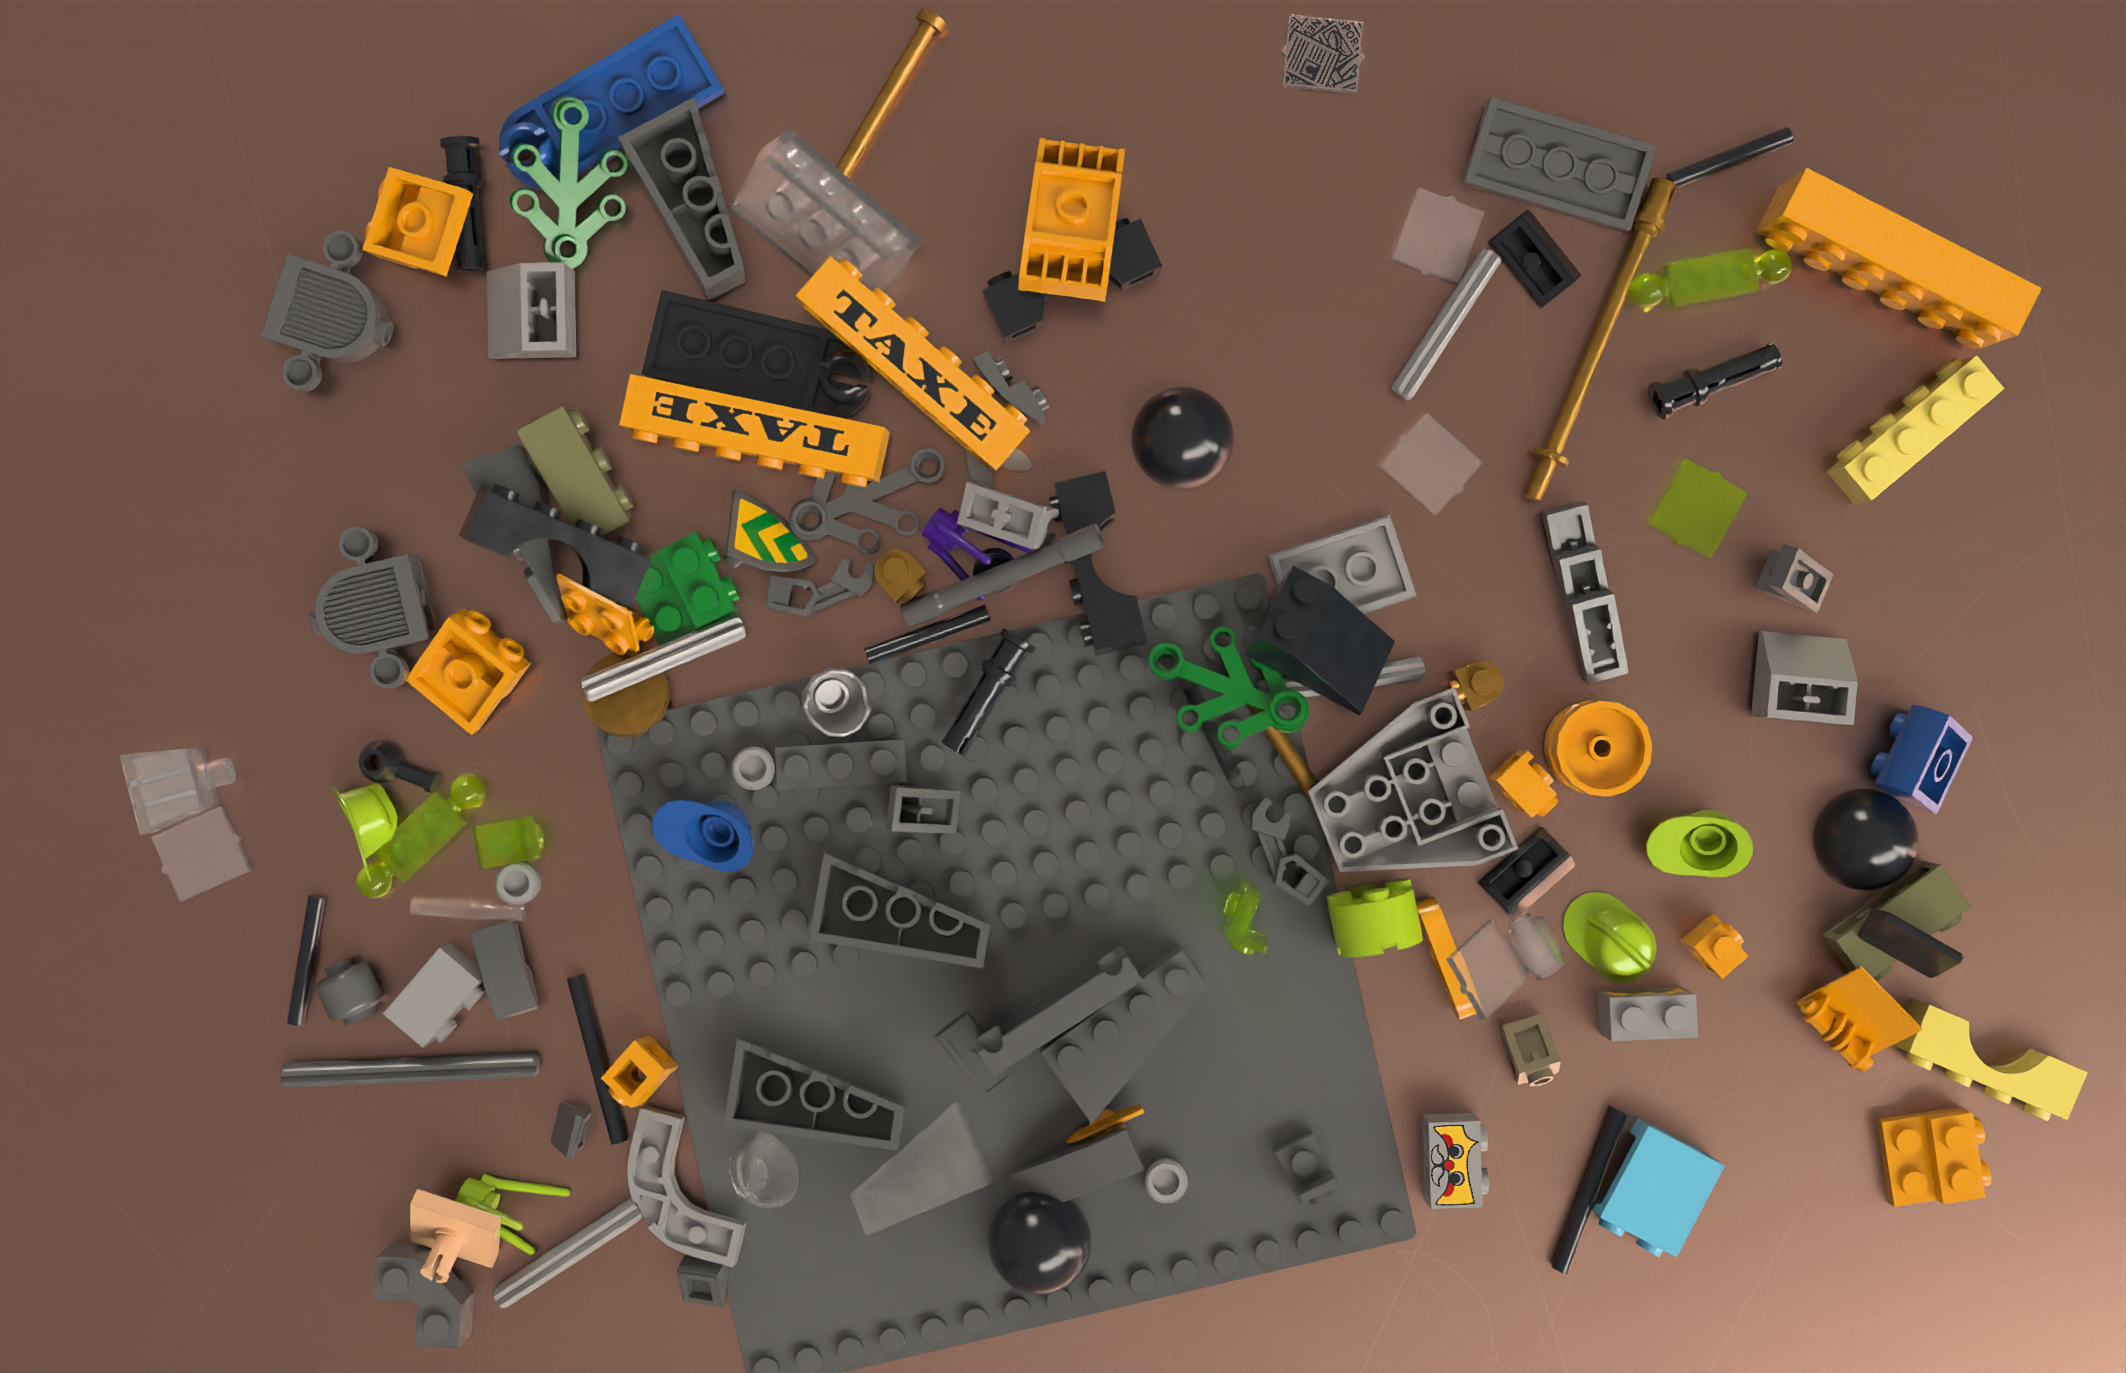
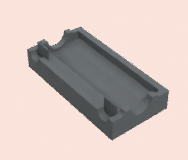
[1461,97,1657,232]
[975,945,1143,1077]

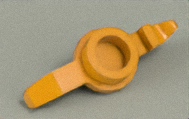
[1066,1104,1144,1143]

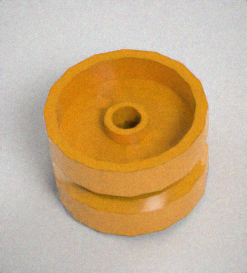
[1544,700,1652,797]

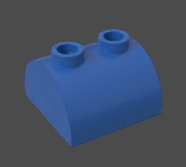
[1871,705,1973,815]

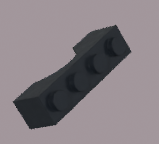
[982,218,1162,344]
[1049,471,1147,656]
[459,483,652,608]

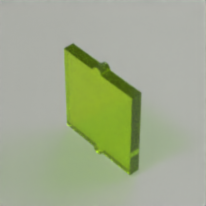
[1648,459,1748,559]

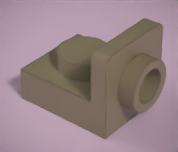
[1501,1014,1561,1086]

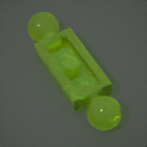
[1630,248,1792,308]
[356,775,486,899]

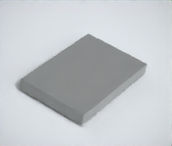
[1266,515,1417,614]

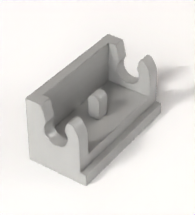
[957,481,1059,550]

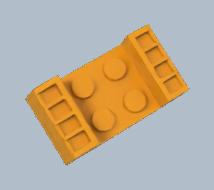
[1018,138,1125,302]

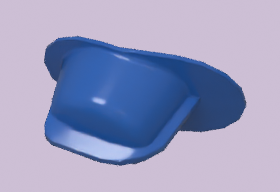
[652,799,754,872]

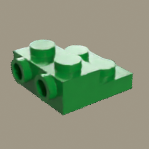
[635,532,741,646]

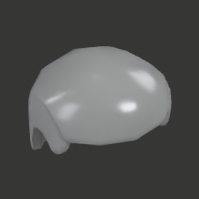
[802,668,871,737]

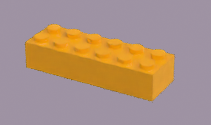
[1756,168,2042,349]

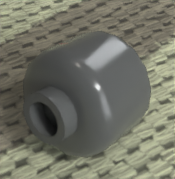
[316,958,383,1026]

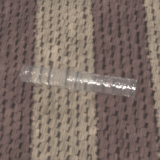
[410,898,526,921]

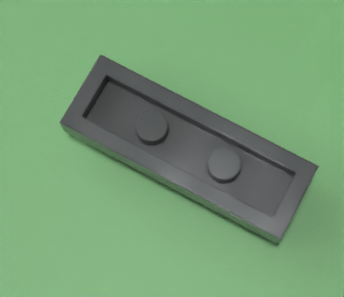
[774,739,908,791]

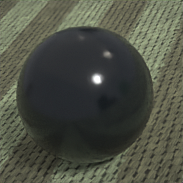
[1131,387,1234,490]
[1813,788,1919,890]
[988,1192,1091,1295]

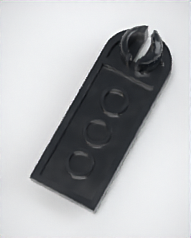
[642,290,874,419]

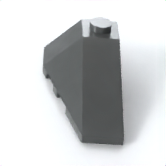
[461,445,567,624]

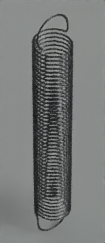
[1180,678,1244,790]

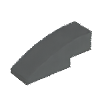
[1007,1124,1144,1203]

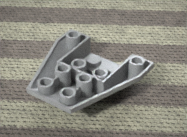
[1308,687,1518,872]

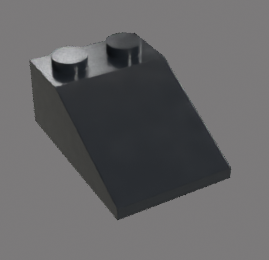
[1244,565,1395,715]

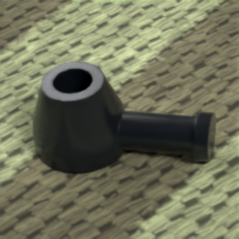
[358,740,440,793]

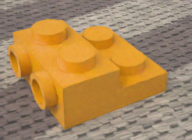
[362,167,473,277]
[406,608,531,735]
[1876,1106,1991,1207]

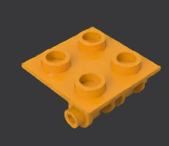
[556,573,654,657]
[1796,966,1922,1072]

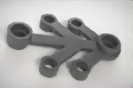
[789,448,946,554]

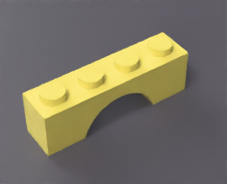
[1893,999,2088,1121]

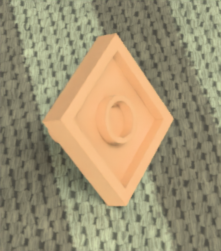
[410,1189,501,1283]

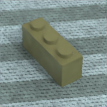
[516,402,634,537]
[1822,861,1972,981]

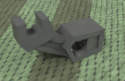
[765,558,875,618]
[1251,796,1329,907]

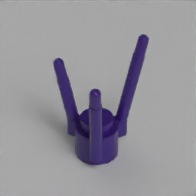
[921,507,1032,601]

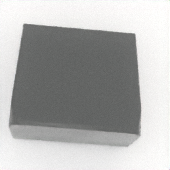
[551,1102,592,1159]
[677,1254,728,1307]

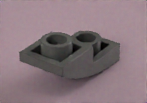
[973,350,1049,426]
[471,920,539,1021]

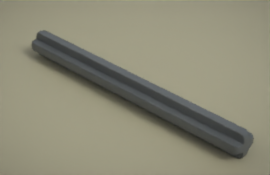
[280,1053,540,1088]

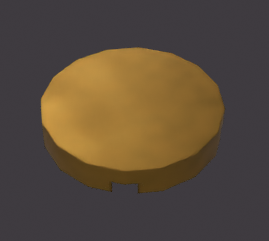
[582,653,670,738]

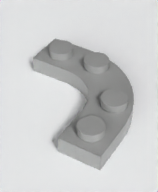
[627,1105,747,1267]

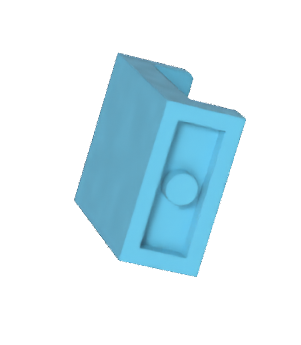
[1592,1118,1725,1258]

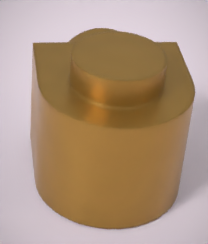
[874,549,928,603]
[1447,661,1504,711]

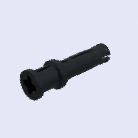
[440,136,485,272]
[1648,343,1782,420]
[941,628,1036,756]

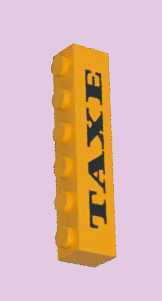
[796,256,1030,473]
[619,374,890,488]

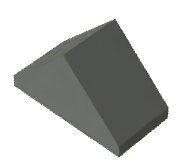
[886,783,961,834]

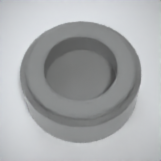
[732,746,776,790]
[495,861,541,905]
[1144,1157,1188,1203]

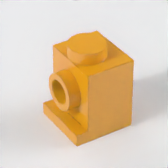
[1488,749,1559,818]
[1680,913,1748,979]
[601,1036,680,1108]

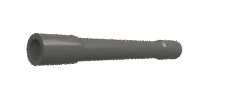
[900,523,1105,627]

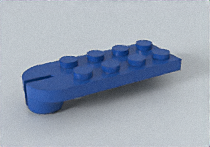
[499,14,725,192]

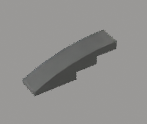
[1542,501,1629,684]

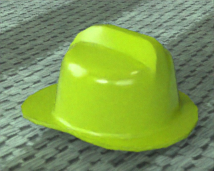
[331,784,398,882]
[1646,810,1753,877]
[1563,892,1657,983]

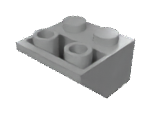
[487,262,576,359]
[1751,631,1858,725]

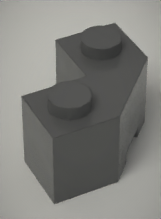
[374,1243,474,1349]

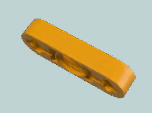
[1416,896,1480,1020]

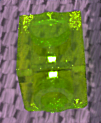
[472,816,544,870]
[1223,882,1269,955]

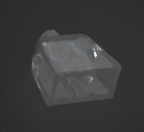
[119,747,236,836]

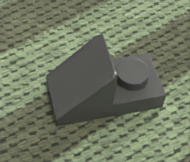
[1756,544,1834,613]

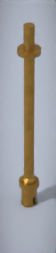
[1525,177,1678,502]

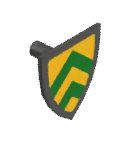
[724,489,818,572]

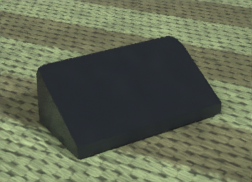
[1489,210,1581,307]
[1478,827,1575,921]
[1858,909,1964,978]

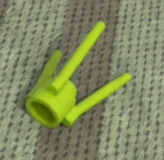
[456,1174,570,1256]

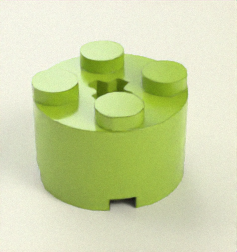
[1327,878,1423,958]

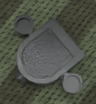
[260,230,394,392]
[309,526,438,688]

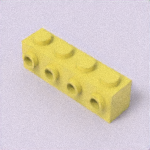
[1827,355,2005,504]

